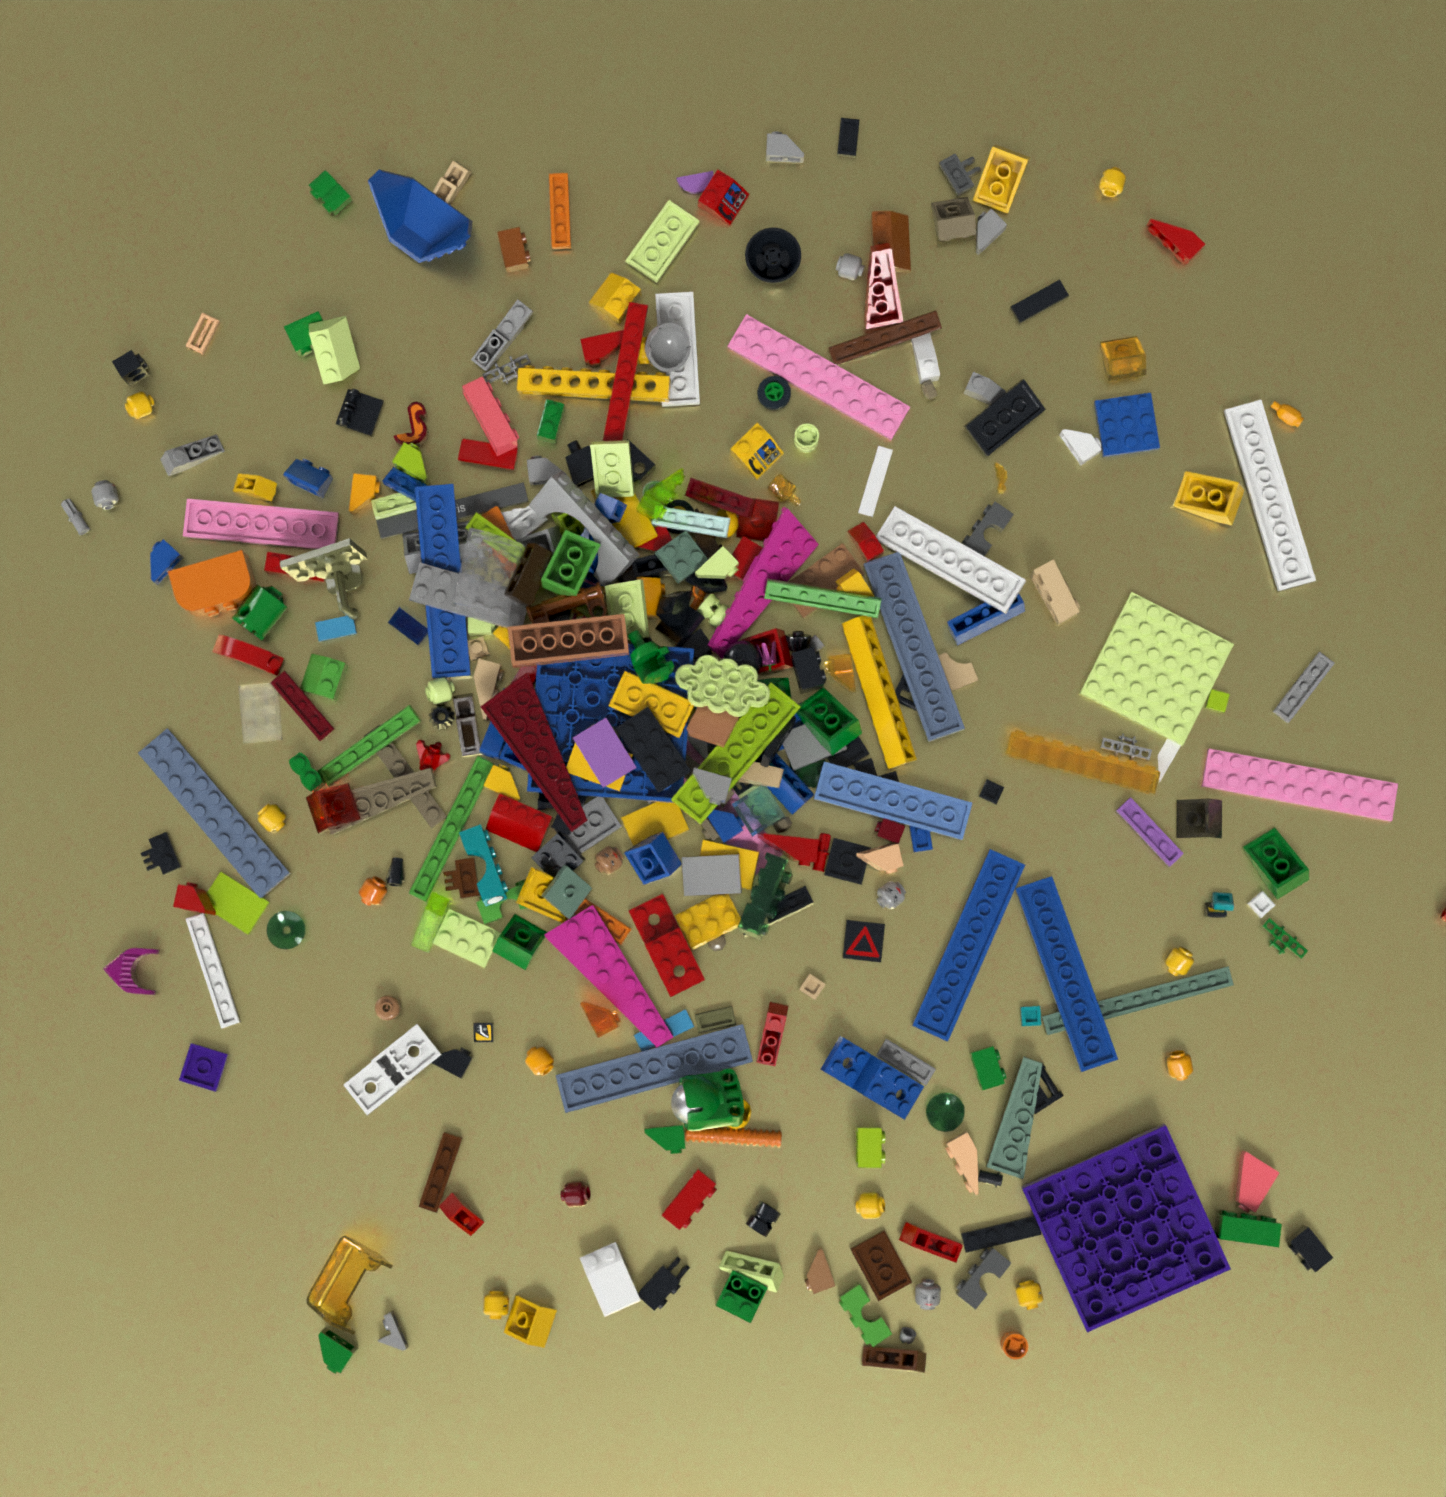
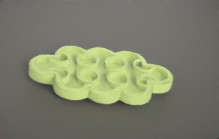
[675,655,770,717]

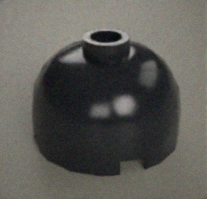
[724,640,762,673]

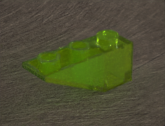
[636,468,686,522]

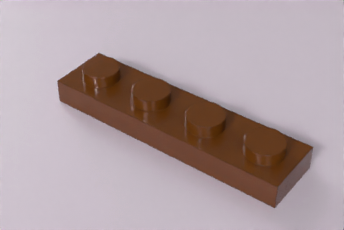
[418,1132,463,1213]

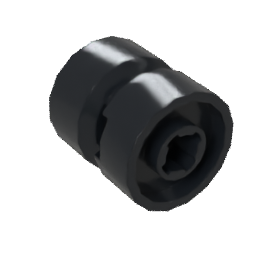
[745,1200,781,1237]

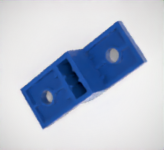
[821,1036,924,1120]

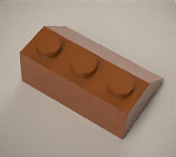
[871,211,911,272]

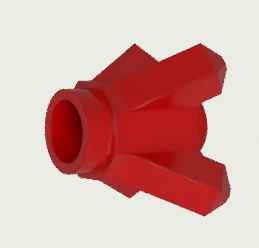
[416,740,451,773]

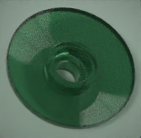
[266,911,305,949]

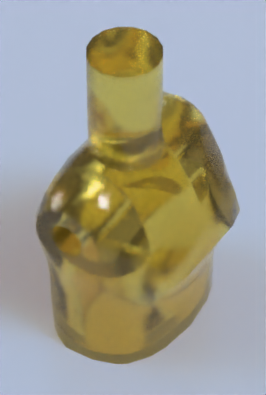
[767,473,801,507]

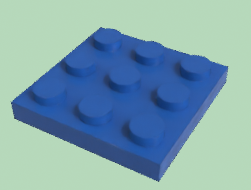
[1094,393,1160,457]

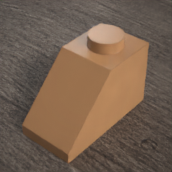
[804,1247,835,1294]

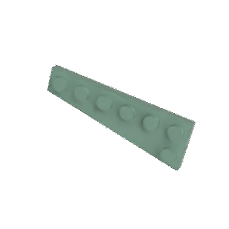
[986,1056,1042,1179]

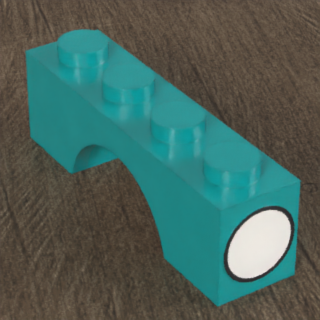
[459,824,509,907]

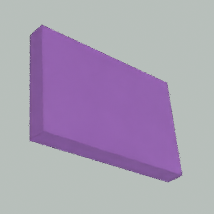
[573,718,637,788]

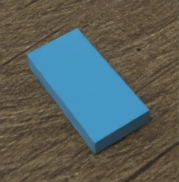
[315,616,357,642]

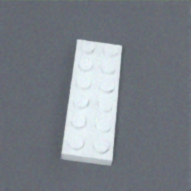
[655,292,700,407]

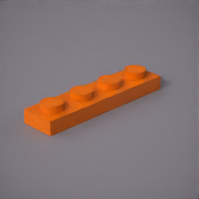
[549,173,571,249]

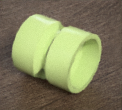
[794,423,819,453]
[697,593,730,628]

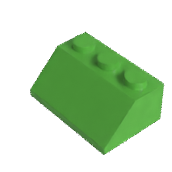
[541,530,601,596]

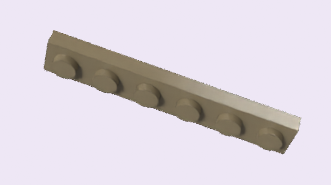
[364,725,447,828]

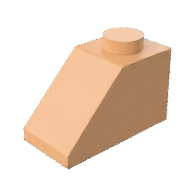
[856,843,903,874]

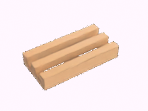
[185,312,220,355]

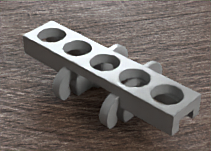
[482,354,531,384]
[1100,733,1152,761]

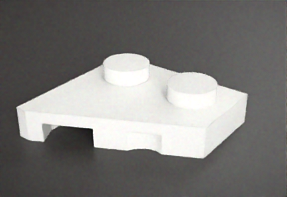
[501,506,548,541]

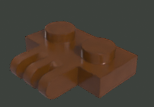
[443,857,480,899]

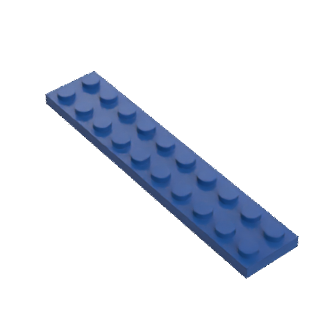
[415,484,471,678]
[912,849,1025,1042]
[1015,876,1118,1072]

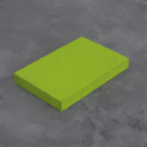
[207,872,270,935]

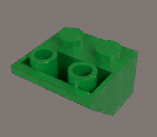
[715,1270,768,1323]

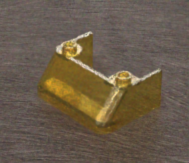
[306,1236,393,1335]

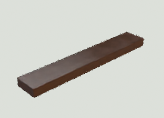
[828,310,942,365]

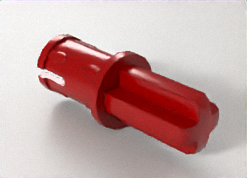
[812,833,831,872]

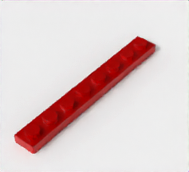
[603,302,648,441]

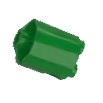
[232,585,288,641]

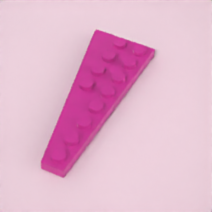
[708,507,819,659]
[544,905,673,1047]

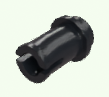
[978,1170,1003,1188]

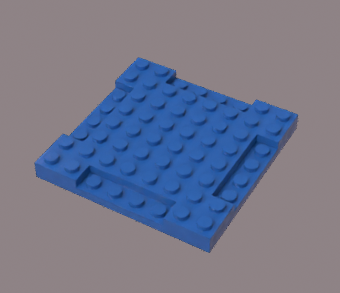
[527,644,694,803]

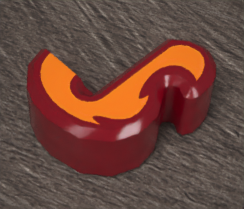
[393,401,429,447]

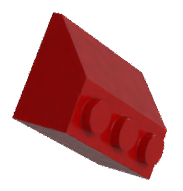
[485,793,554,852]

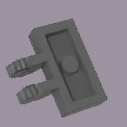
[939,153,981,196]

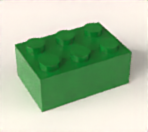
[1214,1210,1282,1248]

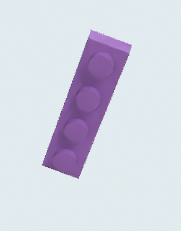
[1116,797,1184,867]

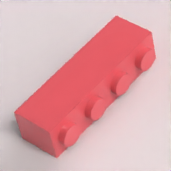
[462,376,519,456]

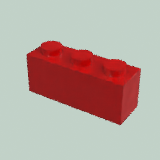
[661,1168,717,1230]

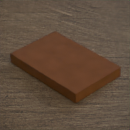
[850,1230,912,1301]

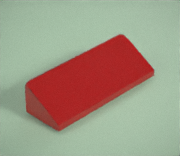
[458,439,518,470]

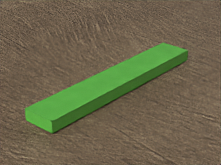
[764,579,881,618]
[318,705,422,786]

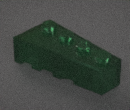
[738,852,793,941]

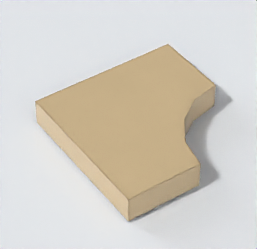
[938,652,978,692]

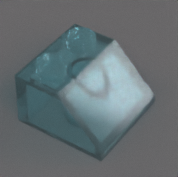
[732,785,785,837]

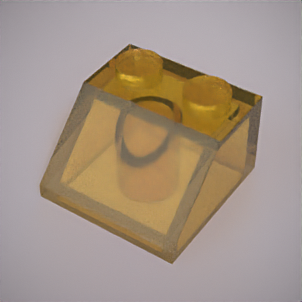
[1100,336,1146,381]

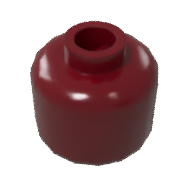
[560,1181,591,1208]

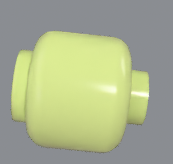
[425,677,455,704]

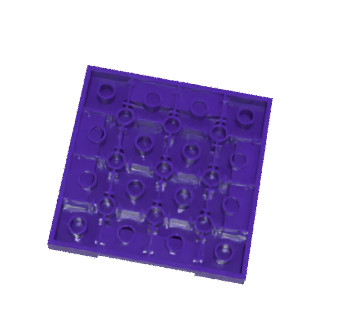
[1021,1123,1231,1332]

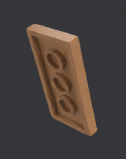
[789,543,865,619]

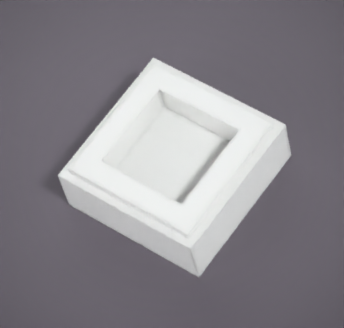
[1247,891,1275,918]

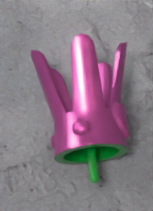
[756,641,777,671]

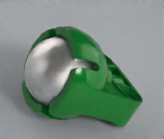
[671,1069,744,1132]

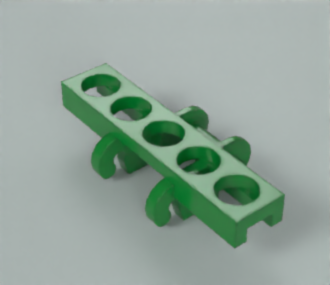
[1262,918,1308,959]

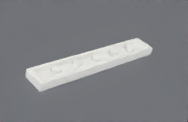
[186,913,241,1029]

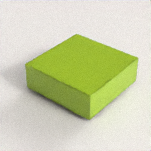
[1205,689,1230,713]

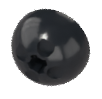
[745,227,801,284]

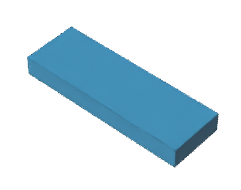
[634,1009,694,1051]

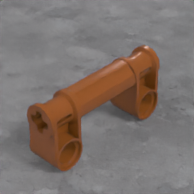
[526,582,608,624]

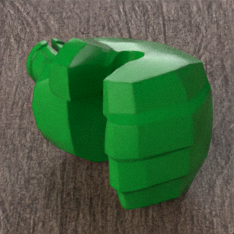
[628,630,674,684]

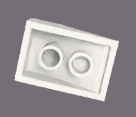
[580,1242,641,1317]

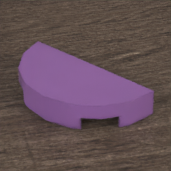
[676,171,713,194]

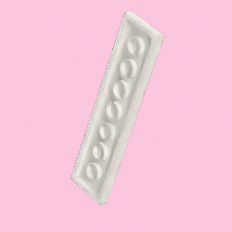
[876,506,1026,614]

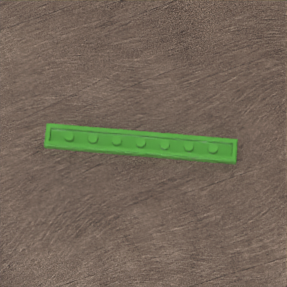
[409,756,495,902]

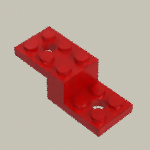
[629,894,705,997]

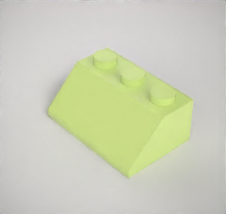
[309,316,360,384]

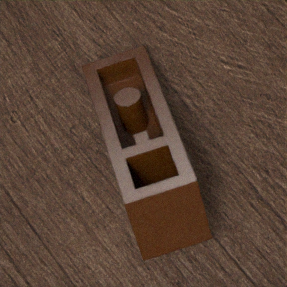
[862,1346,927,1373]

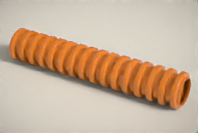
[685,1127,782,1148]

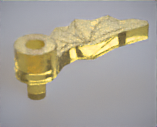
[994,463,1008,494]

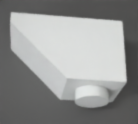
[1059,429,1102,466]

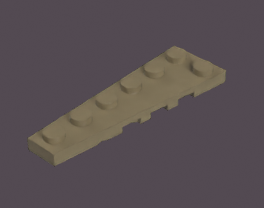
[322,768,437,835]

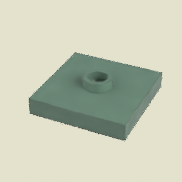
[541,865,592,919]

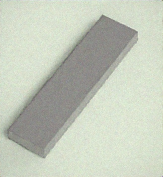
[1273,652,1335,724]

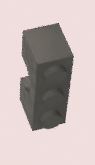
[961,501,1014,557]
[956,1247,1011,1310]

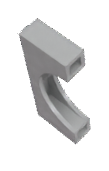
[529,471,639,587]

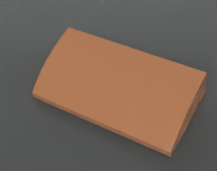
[686,706,739,748]

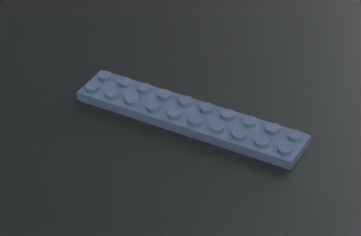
[863,552,965,742]
[138,728,291,898]
[555,1024,753,1113]

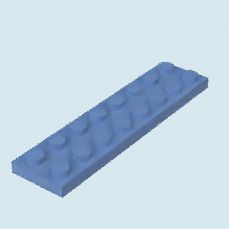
[814,762,972,840]

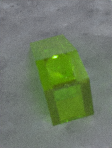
[411,892,452,953]

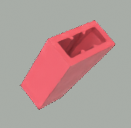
[1235,1151,1279,1213]

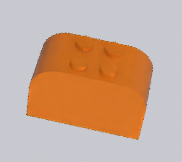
[168,550,256,617]

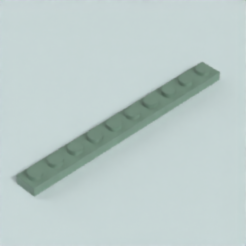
[1041,966,1234,1035]

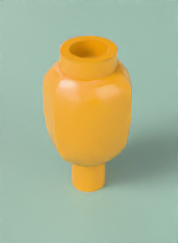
[1271,401,1304,428]

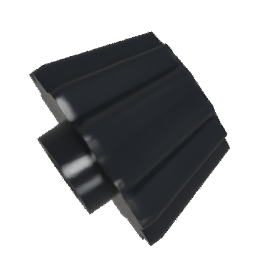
[785,631,811,652]
[429,704,455,730]

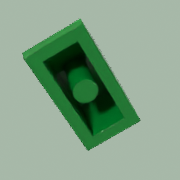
[644,1125,686,1154]

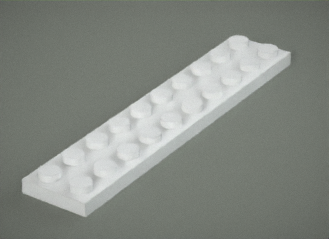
[1224,400,1316,591]

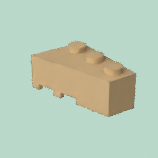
[1029,559,1080,626]

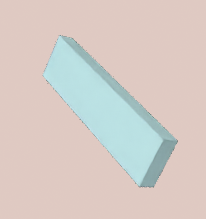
[652,505,731,538]

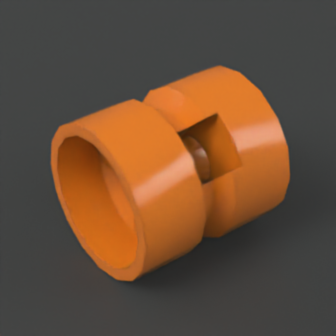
[1000,1330,1028,1360]

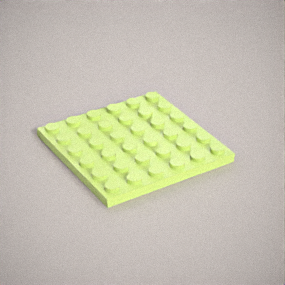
[1079,592,1234,746]

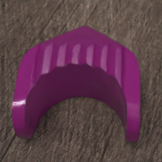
[103,948,160,995]

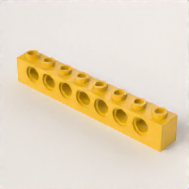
[517,365,671,402]

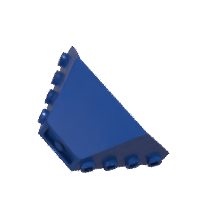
[368,169,473,263]

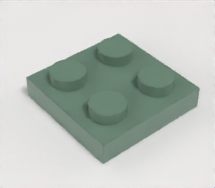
[655,531,708,584]

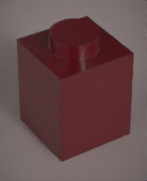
[874,818,905,844]

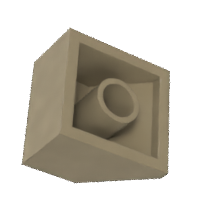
[931,197,976,241]

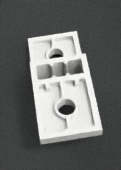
[344,1024,442,1115]

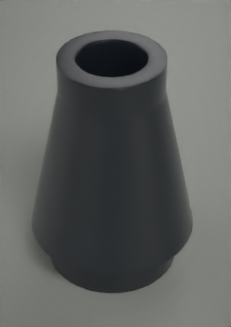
[385,858,404,887]

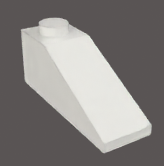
[911,333,940,384]

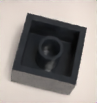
[791,647,827,694]

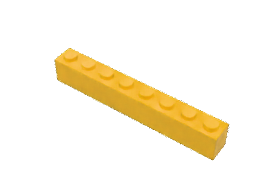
[842,616,917,769]

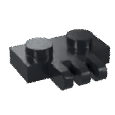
[140,832,182,875]

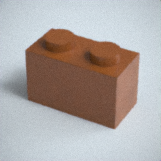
[497,227,531,273]

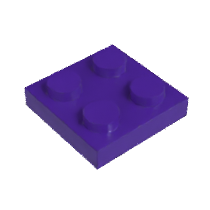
[179,1043,229,1092]

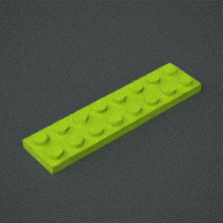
[671,683,800,825]

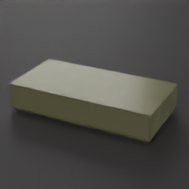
[695,1006,736,1033]

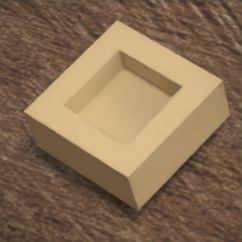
[468,636,490,661]
[799,973,826,1000]

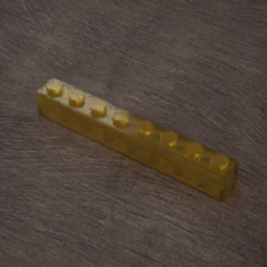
[1004,730,1160,795]

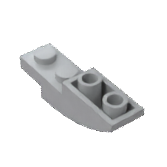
[471,299,534,371]

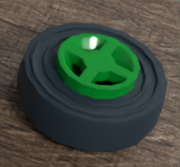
[757,376,791,410]

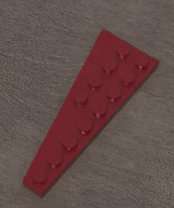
[480,673,588,832]

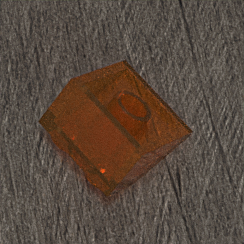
[580,1001,621,1038]

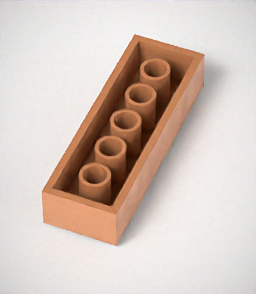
[508,614,629,668]

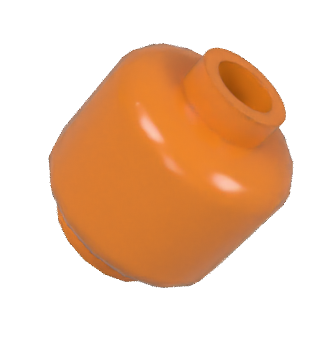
[359,876,388,906]

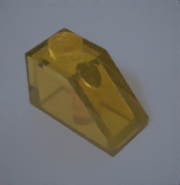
[825,654,856,694]

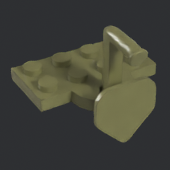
[280,538,367,619]

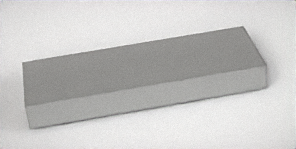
[876,1039,936,1085]

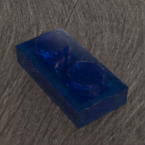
[388,607,428,646]

